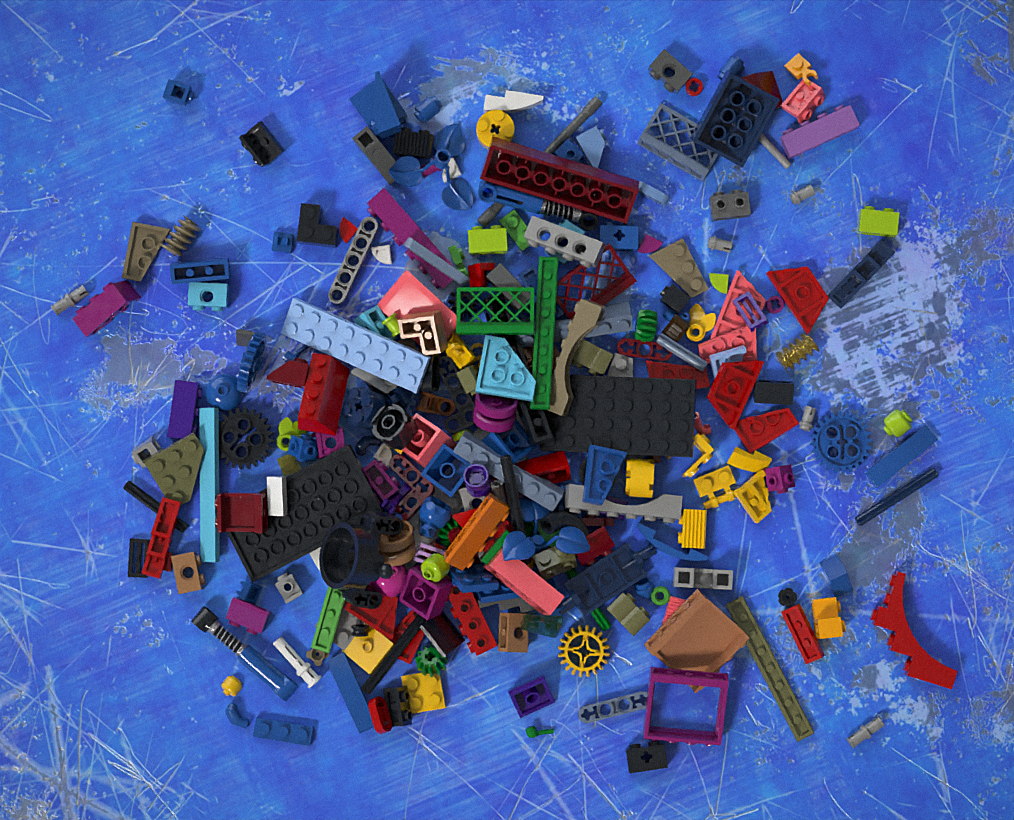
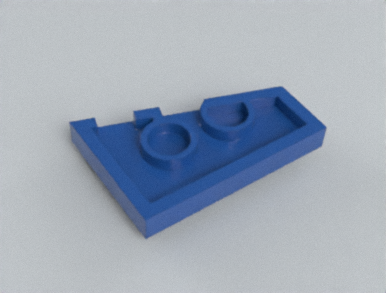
[582,445,628,506]

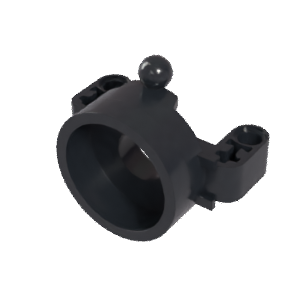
[319,510,404,609]

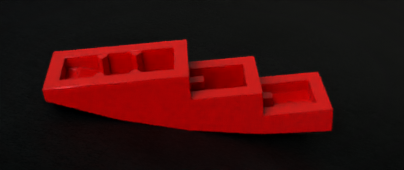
[141,497,181,580]

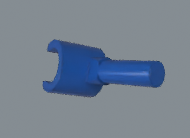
[283,344,309,362]

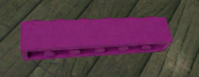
[367,188,454,290]

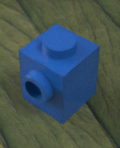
[554,139,584,164]

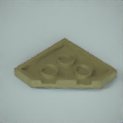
[144,432,204,505]

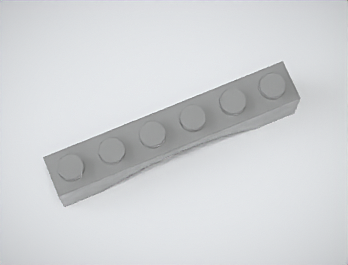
[564,484,683,523]

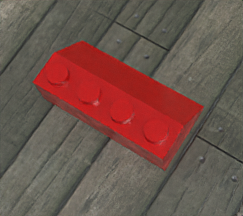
[298,353,350,436]

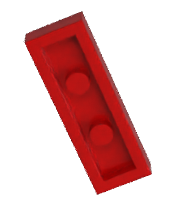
[781,603,825,664]

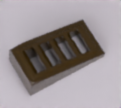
[660,314,690,343]

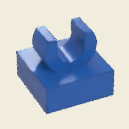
[272,231,294,253]
[236,580,262,604]

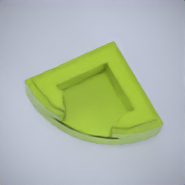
[709,273,729,294]

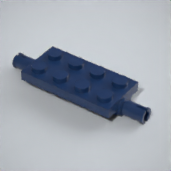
[556,543,657,617]

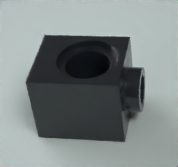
[660,284,691,314]

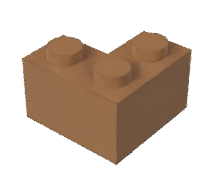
[397,310,448,355]

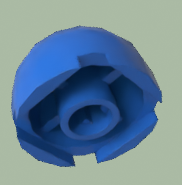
[205,373,244,411]

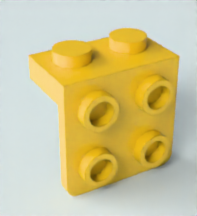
[682,433,714,478]

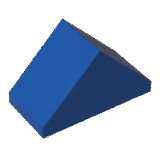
[820,555,853,598]

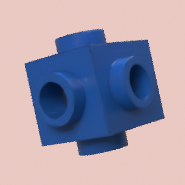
[287,434,318,463]

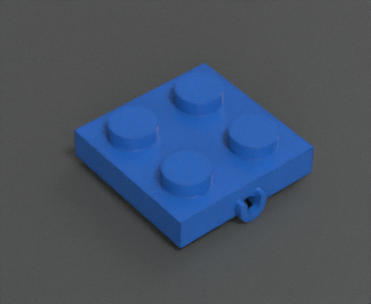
[448,564,499,593]

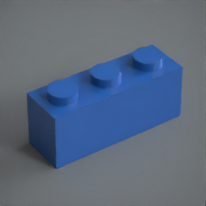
[170,257,231,284]

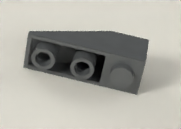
[352,126,396,185]

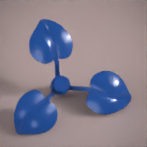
[389,124,473,210]
[502,496,590,561]

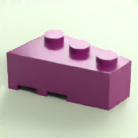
[72,280,141,337]

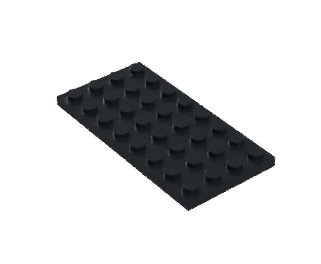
[540,375,697,458]
[227,444,385,583]

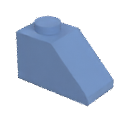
[576,126,606,168]

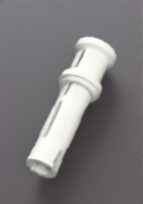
[273,636,322,689]

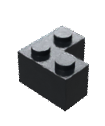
[297,203,338,248]

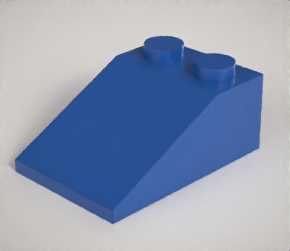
[370,71,402,139]

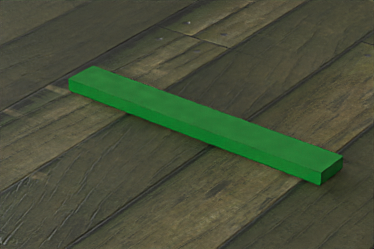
[530,256,559,410]

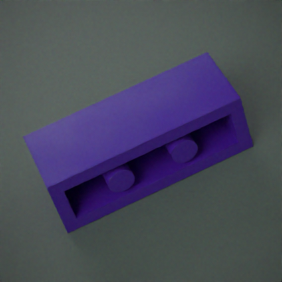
[167,380,203,439]

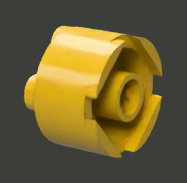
[476,110,515,149]
[625,458,654,498]

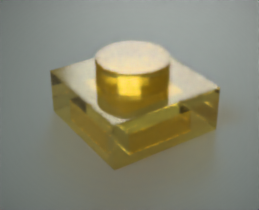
[277,454,302,476]

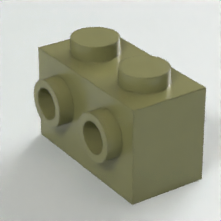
[532,546,577,580]

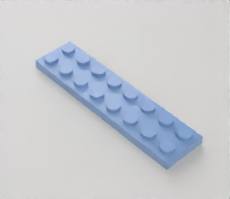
[281,297,431,393]

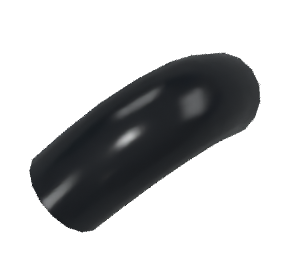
[540,510,591,537]

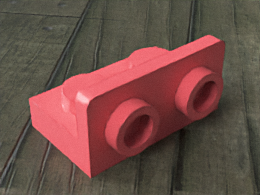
[781,79,825,124]

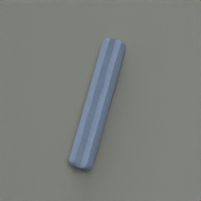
[656,333,708,371]

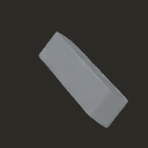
[328,217,379,305]

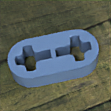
[638,181,670,206]

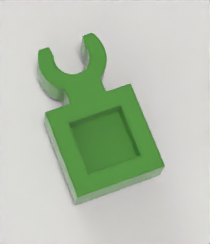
[448,245,469,276]

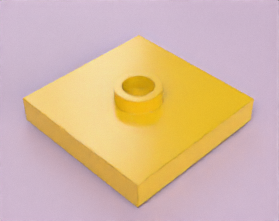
[342,623,394,675]

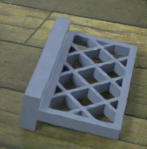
[637,103,718,182]

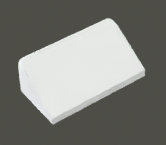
[267,476,287,516]

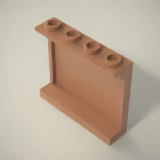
[644,589,749,693]

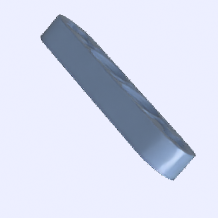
[403,237,470,287]
[578,691,647,723]

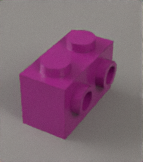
[363,459,400,501]

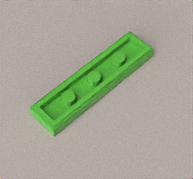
[311,586,345,653]

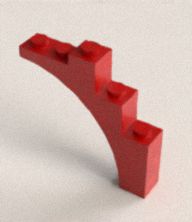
[870,571,957,689]

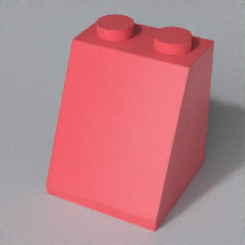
[402,413,457,468]

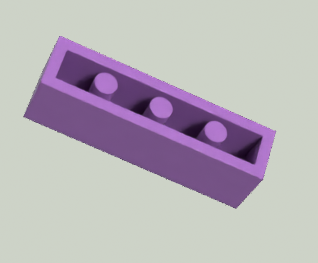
[779,104,860,160]

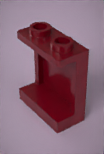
[215,493,268,533]

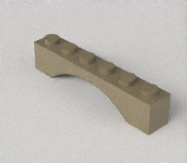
[549,299,607,416]

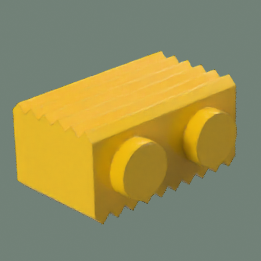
[678,509,707,549]

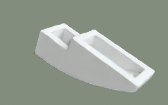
[483,90,544,114]

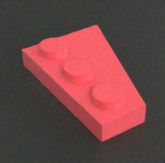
[698,323,757,364]

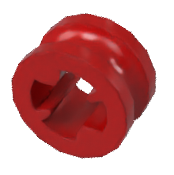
[685,78,703,96]

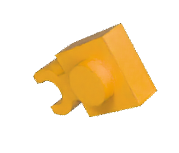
[784,53,818,86]

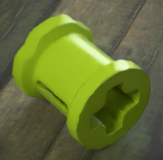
[382,313,400,338]

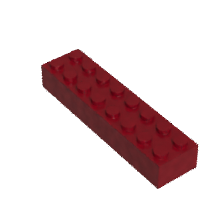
[480,136,639,224]

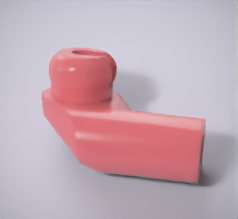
[694,412,711,435]

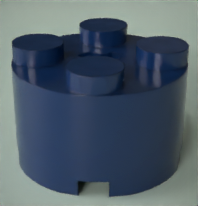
[341,387,387,430]

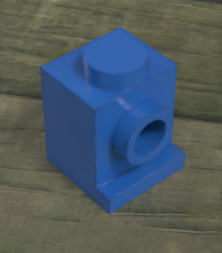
[163,79,194,107]

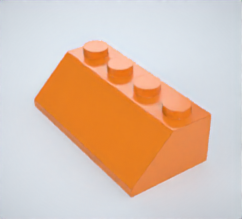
[444,492,510,571]

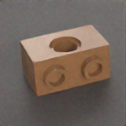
[171,552,206,594]
[498,612,530,653]

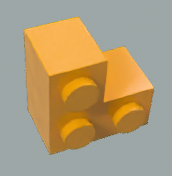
[811,597,846,639]

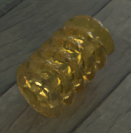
[776,334,820,372]

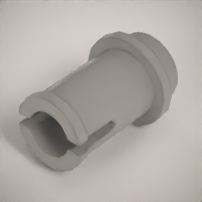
[789,184,815,205]
[707,236,733,253]
[799,406,817,432]

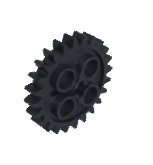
[219,407,275,470]

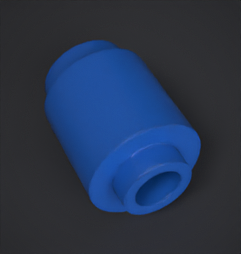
[717,56,745,80]
[414,95,443,123]

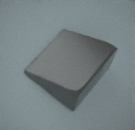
[236,329,255,347]

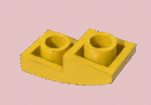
[727,447,772,473]

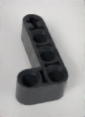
[439,356,475,434]

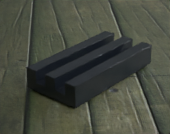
[128,538,150,578]

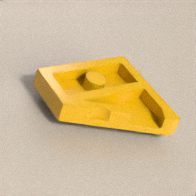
[734,470,771,523]

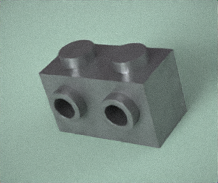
[709,189,751,222]

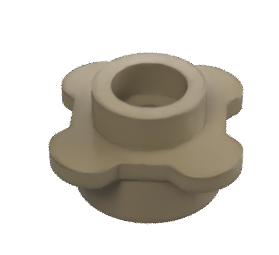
[306,648,329,666]

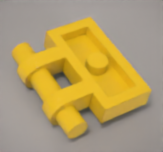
[693,465,739,510]

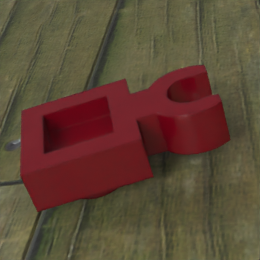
[581,514,614,526]

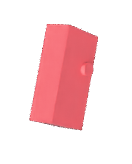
[483,548,565,615]

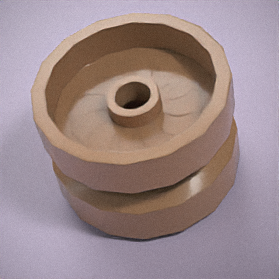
[378,519,417,566]

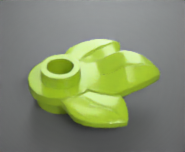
[276,417,306,451]

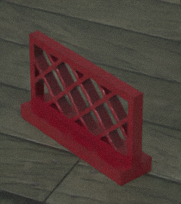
[556,243,637,320]

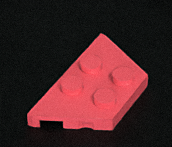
[710,270,766,339]

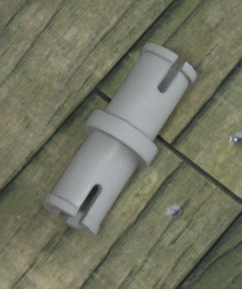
[51,285,89,316]
[846,716,885,749]

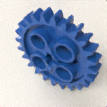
[236,331,266,393]
[810,411,873,473]

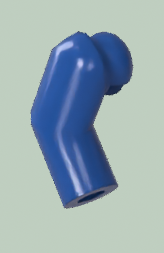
[662,309,691,323]
[225,703,249,729]

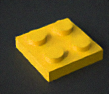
[401,672,446,714]

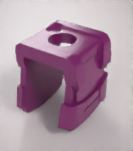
[311,426,345,459]

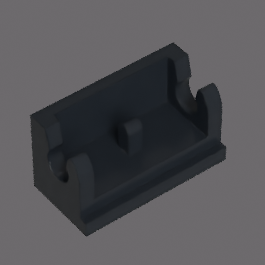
[753,380,794,405]

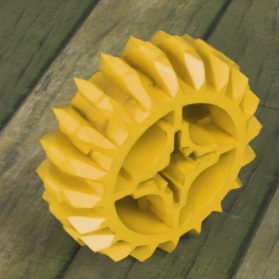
[558,625,610,677]

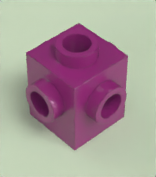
[764,464,795,494]

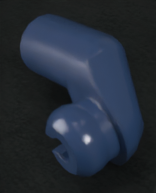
[355,436,381,456]

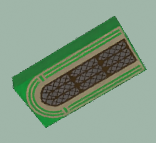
[480,527,511,564]

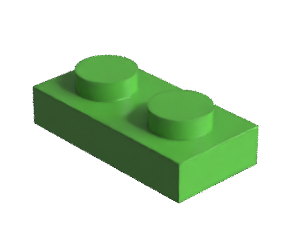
[499,210,530,252]

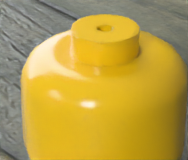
[221,676,243,697]

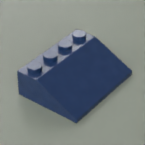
[690,70,780,167]

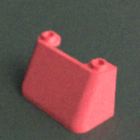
[376,270,463,352]

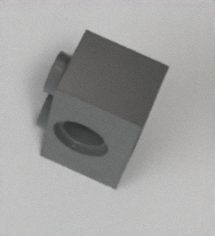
[648,49,693,94]

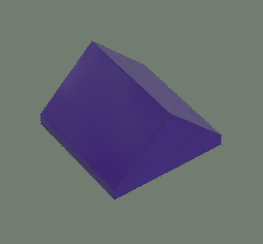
[508,675,555,718]

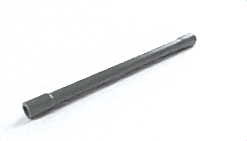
[477,96,603,227]

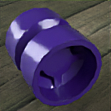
[463,464,491,498]

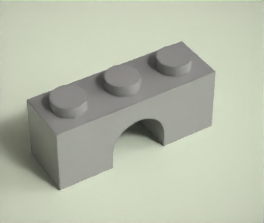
[672,567,733,590]

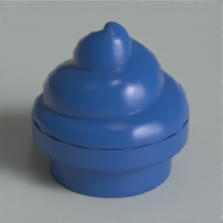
[635,578,654,599]

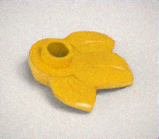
[686,304,716,342]

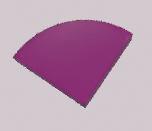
[637,234,663,254]

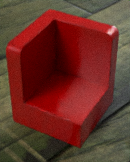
[468,263,495,287]

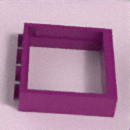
[643,667,729,747]

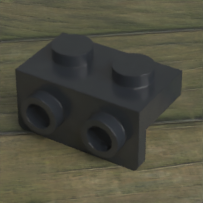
[239,121,285,167]
[383,686,413,727]

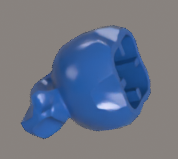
[419,496,451,538]

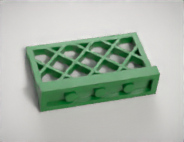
[456,287,534,335]

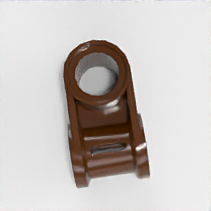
[416,391,455,416]

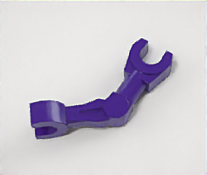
[381,482,411,514]

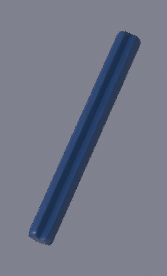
[855,468,939,526]

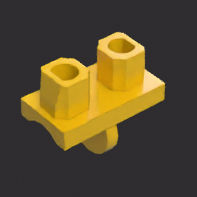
[445,333,477,370]

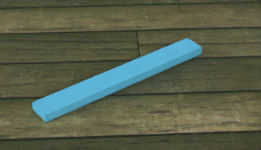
[199,408,220,562]

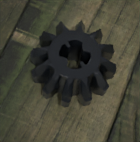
[448,286,481,319]

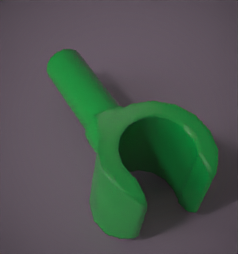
[525,726,554,738]

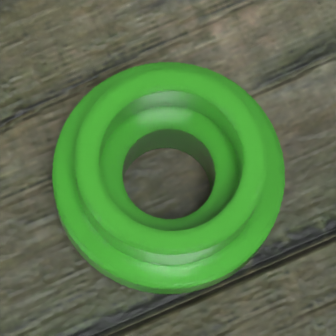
[651,586,670,605]

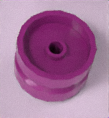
[473,393,518,433]

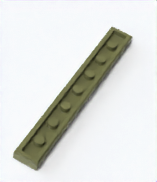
[725,596,814,742]

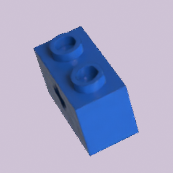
[599,222,639,252]

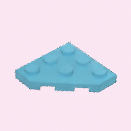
[475,335,536,402]

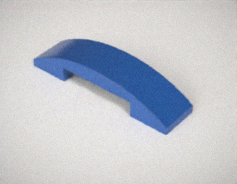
[636,523,708,561]

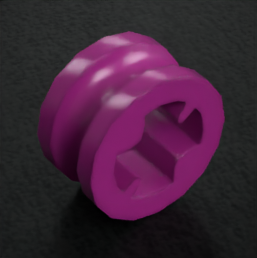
[765,296,784,314]

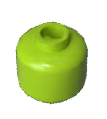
[883,409,913,437]
[421,553,450,582]

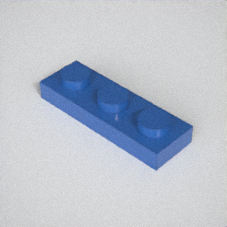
[253,717,314,746]

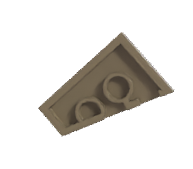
[122,222,170,282]
[649,238,709,298]

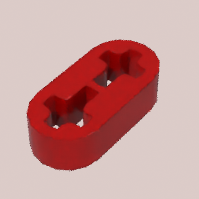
[368,696,392,734]

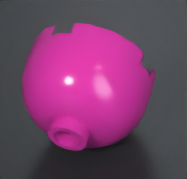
[369,564,408,597]

